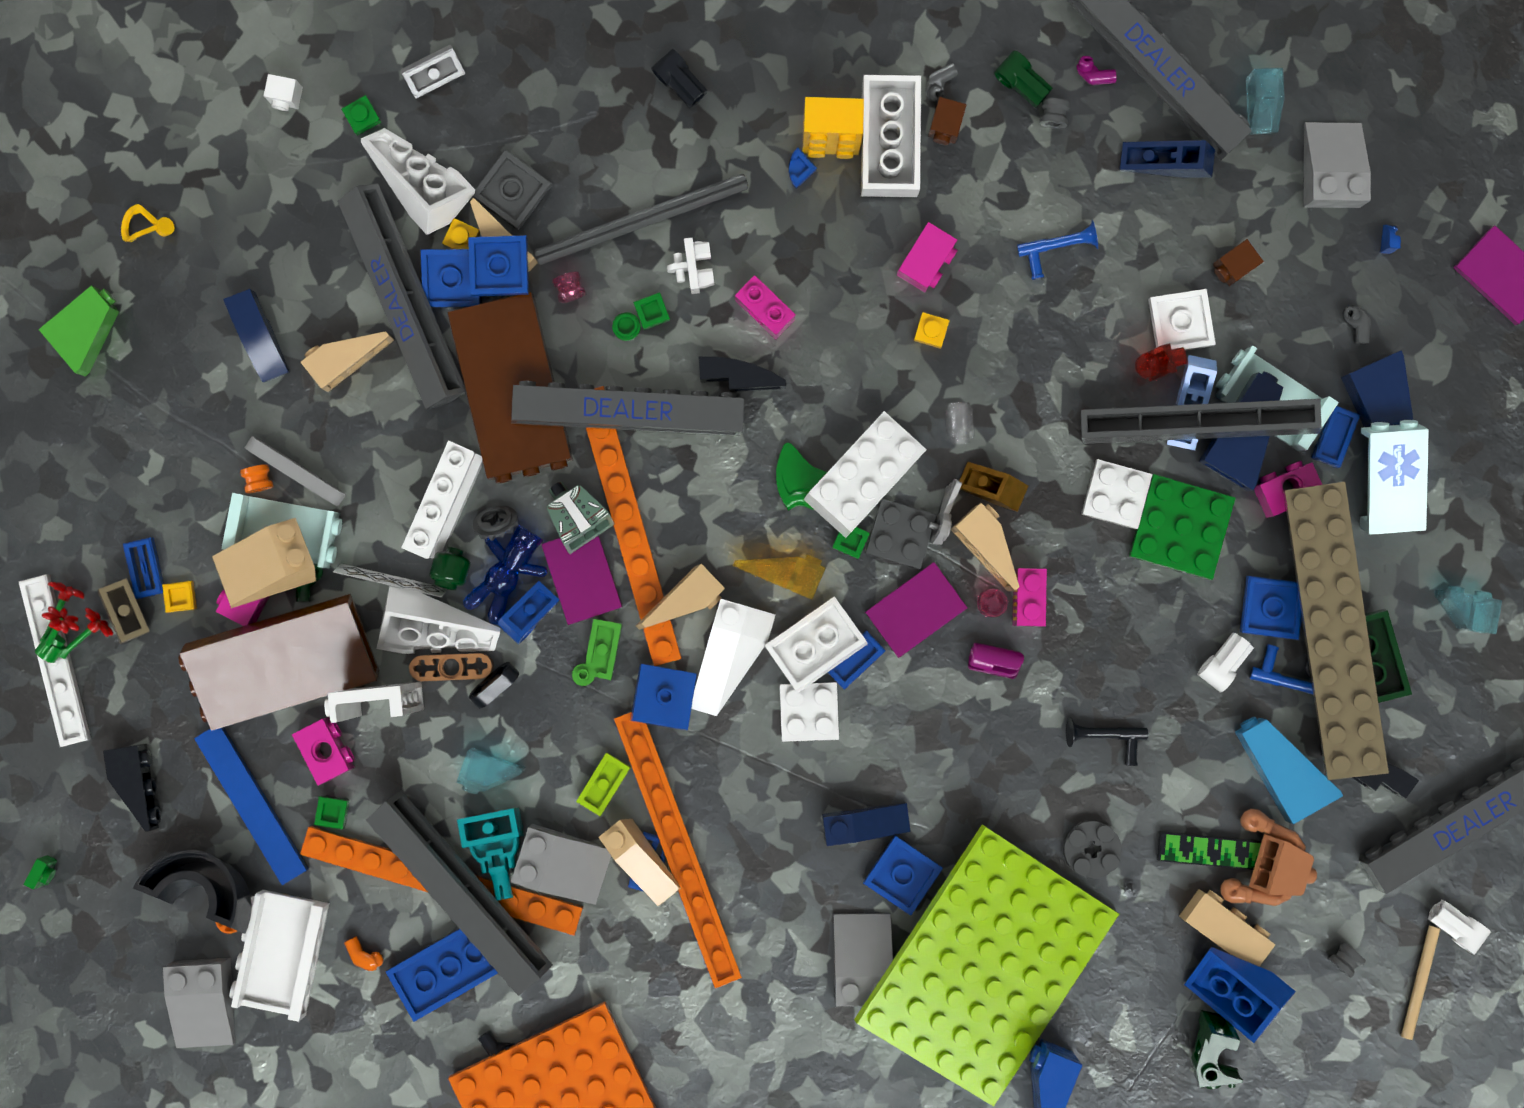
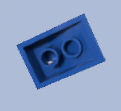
[1184,947,1296,1043]
[1029,1039,1082,1108]

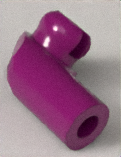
[1077,56,1116,85]

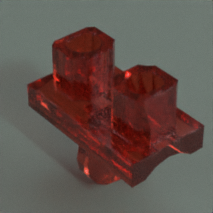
[1135,343,1188,381]

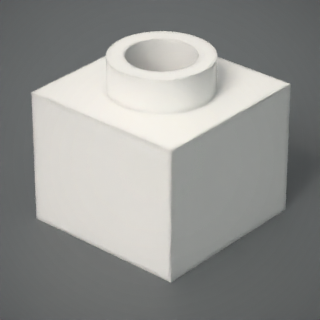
[264,74,303,111]

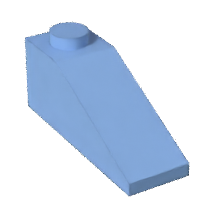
[1167,355,1217,450]

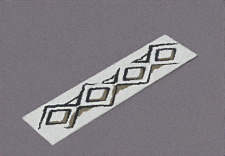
[333,563,448,597]

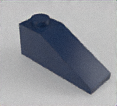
[1120,140,1215,178]
[822,803,911,846]

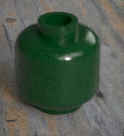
[429,547,471,591]

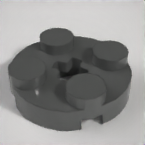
[1063,820,1122,878]

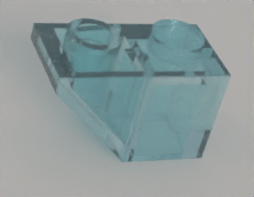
[1434,585,1502,634]

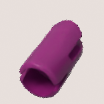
[968,643,1024,679]

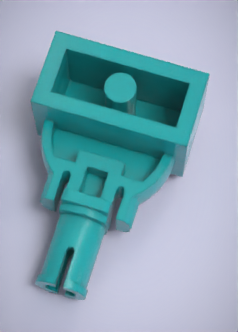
[457,807,524,901]

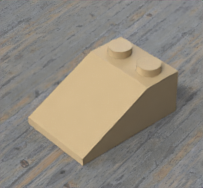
[951,503,1019,591]
[212,518,316,608]

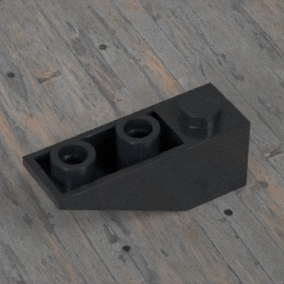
[103,743,161,832]

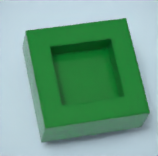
[341,95,381,136]
[633,292,670,330]
[832,527,870,559]
[314,795,350,829]
[23,855,58,890]

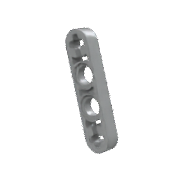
[244,436,346,506]

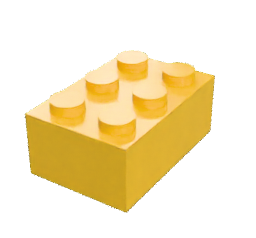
[802,97,864,159]

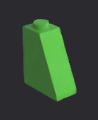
[39,285,119,376]

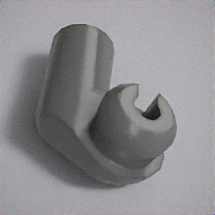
[925,63,958,101]
[1343,305,1371,345]

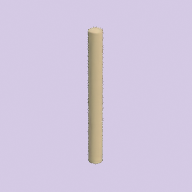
[1401,925,1440,1040]

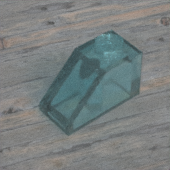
[1246,68,1285,134]
[456,748,526,794]

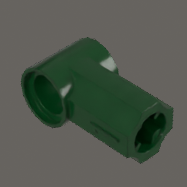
[994,50,1053,108]

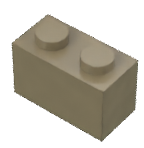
[98,578,149,644]

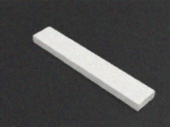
[19,574,91,747]

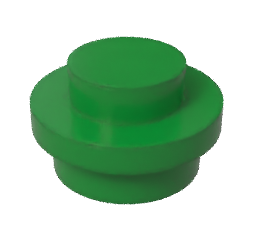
[612,312,641,341]

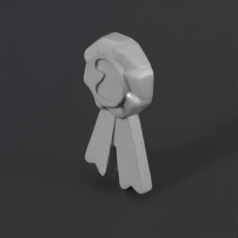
[928,479,962,545]

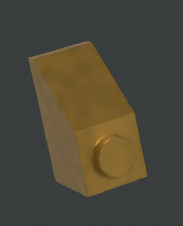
[960,462,1029,512]

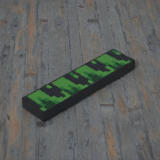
[1157,831,1262,870]

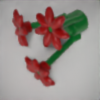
[35,582,113,663]

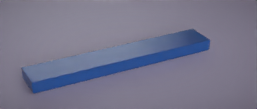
[194,727,309,885]

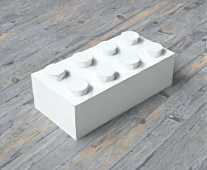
[861,75,921,197]
[804,411,927,538]

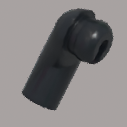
[478,1030,515,1056]

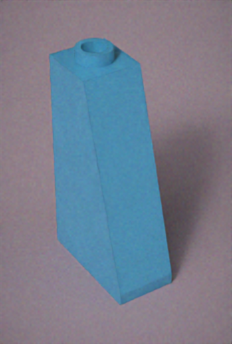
[1235,717,1343,824]

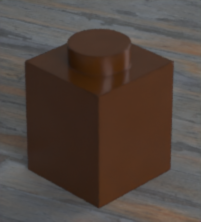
[928,97,967,145]
[1213,239,1264,286]

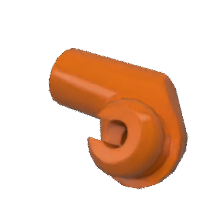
[344,936,383,971]

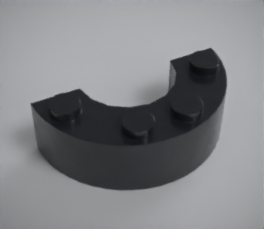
[133,850,251,934]

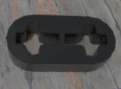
[469,662,519,709]

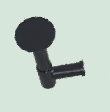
[1066,717,1148,766]

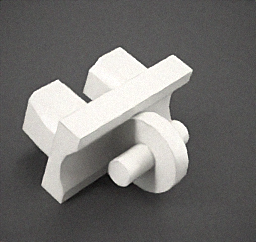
[667,238,715,294]

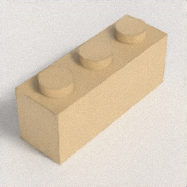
[1179,889,1275,967]

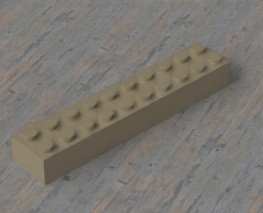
[1283,482,1389,780]

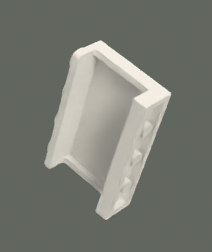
[401,440,483,559]
[324,681,424,723]
[229,890,330,1022]

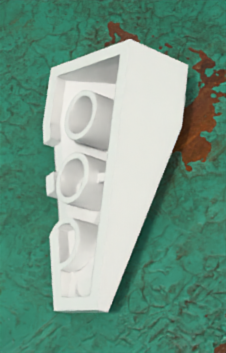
[361,128,475,235]
[376,586,501,654]
[691,599,775,716]

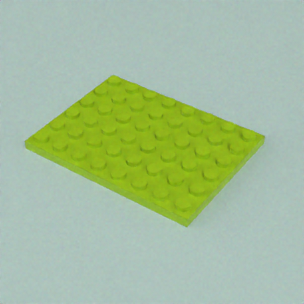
[854,824,1119,1107]

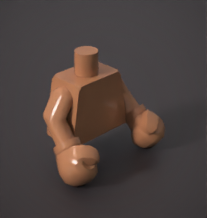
[1220,809,1317,906]

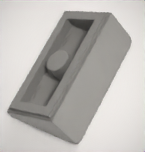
[401,45,466,99]

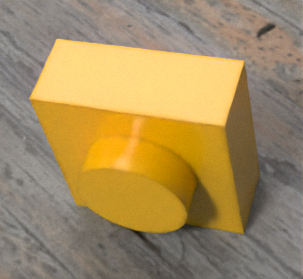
[442,218,480,249]
[914,312,949,349]

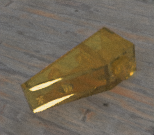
[733,554,826,600]

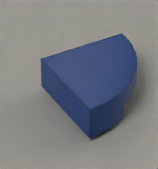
[789,148,817,189]
[1380,225,1401,254]

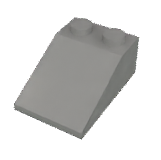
[1304,122,1371,208]
[510,823,611,905]
[833,913,893,1007]
[163,958,235,1048]

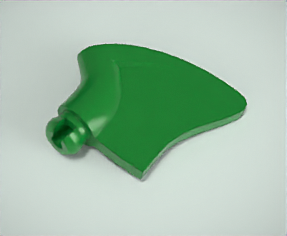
[776,443,827,511]

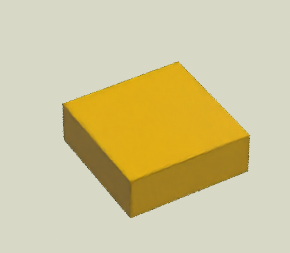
[162,581,197,613]

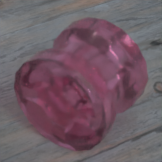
[552,271,586,303]
[977,589,1008,617]

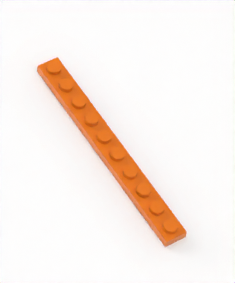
[586,386,682,666]
[614,712,742,988]
[300,826,583,935]

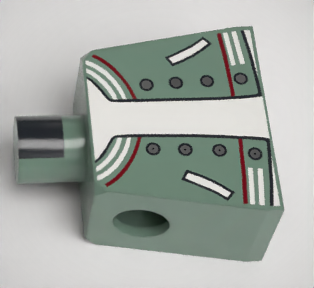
[546,482,615,554]

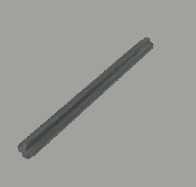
[534,174,748,265]

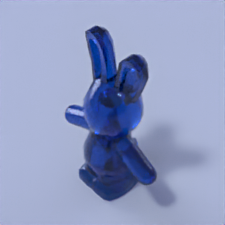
[463,525,548,625]

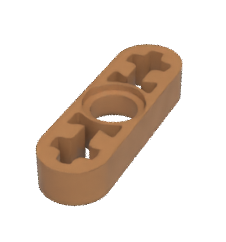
[409,653,494,681]

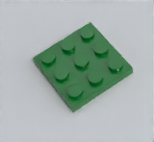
[1129,474,1235,580]

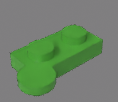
[572,619,622,686]

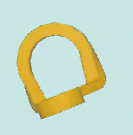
[121,204,174,242]

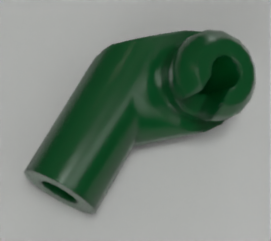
[296,563,323,602]

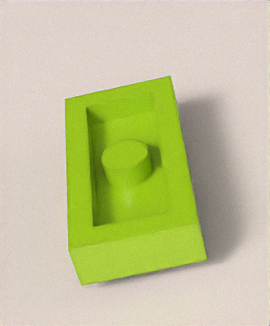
[576,752,631,816]

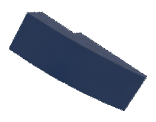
[223,289,290,383]

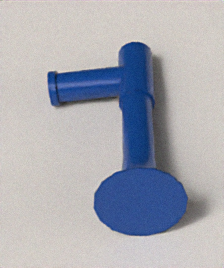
[1017,220,1098,280]
[1250,644,1313,695]

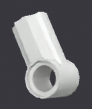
[1198,633,1254,693]
[1428,900,1491,955]

